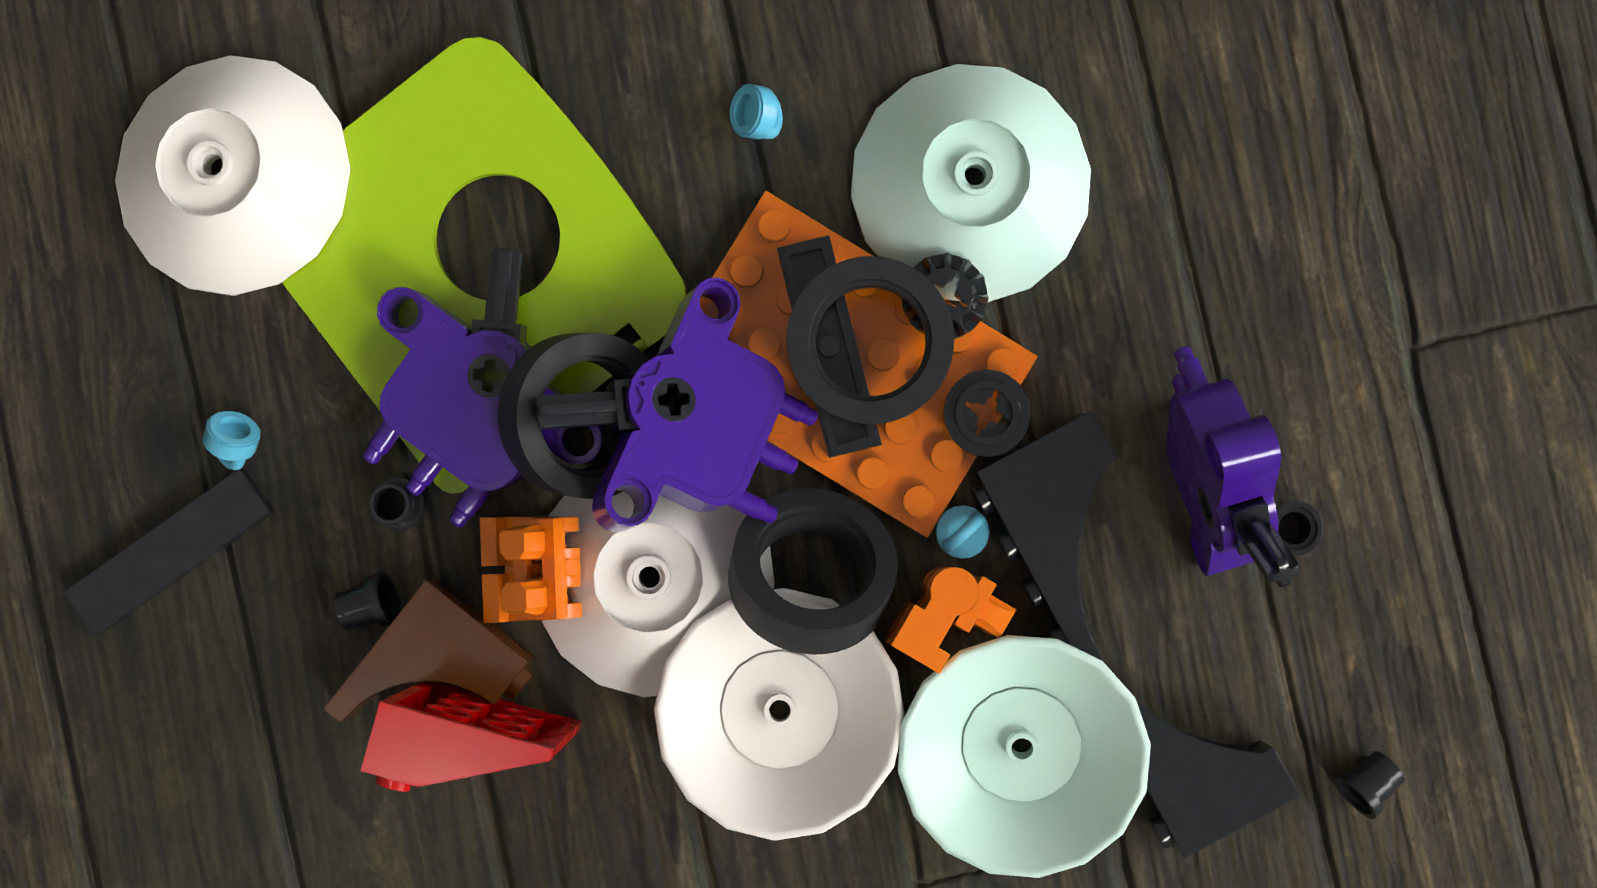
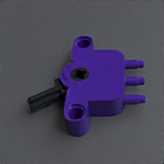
[363,248,610,528]
[534,277,818,532]
[1166,346,1300,587]

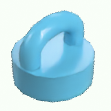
[730,84,783,140]
[202,411,261,471]
[935,505,989,559]

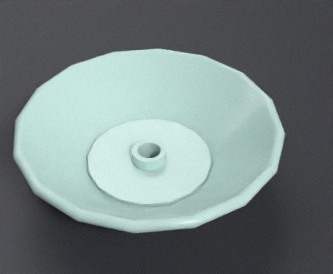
[851,64,1091,302]
[898,635,1151,878]

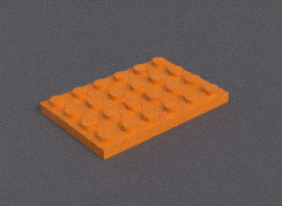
[699,191,1038,538]

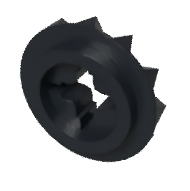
[902,253,989,339]
[943,370,1031,457]

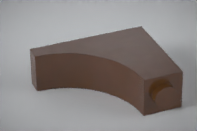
[324,578,535,723]

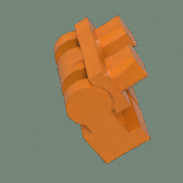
[480,516,583,623]
[883,567,1016,674]

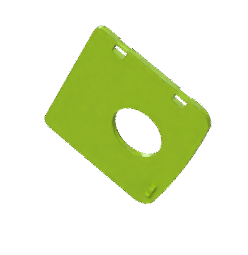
[282,37,687,494]

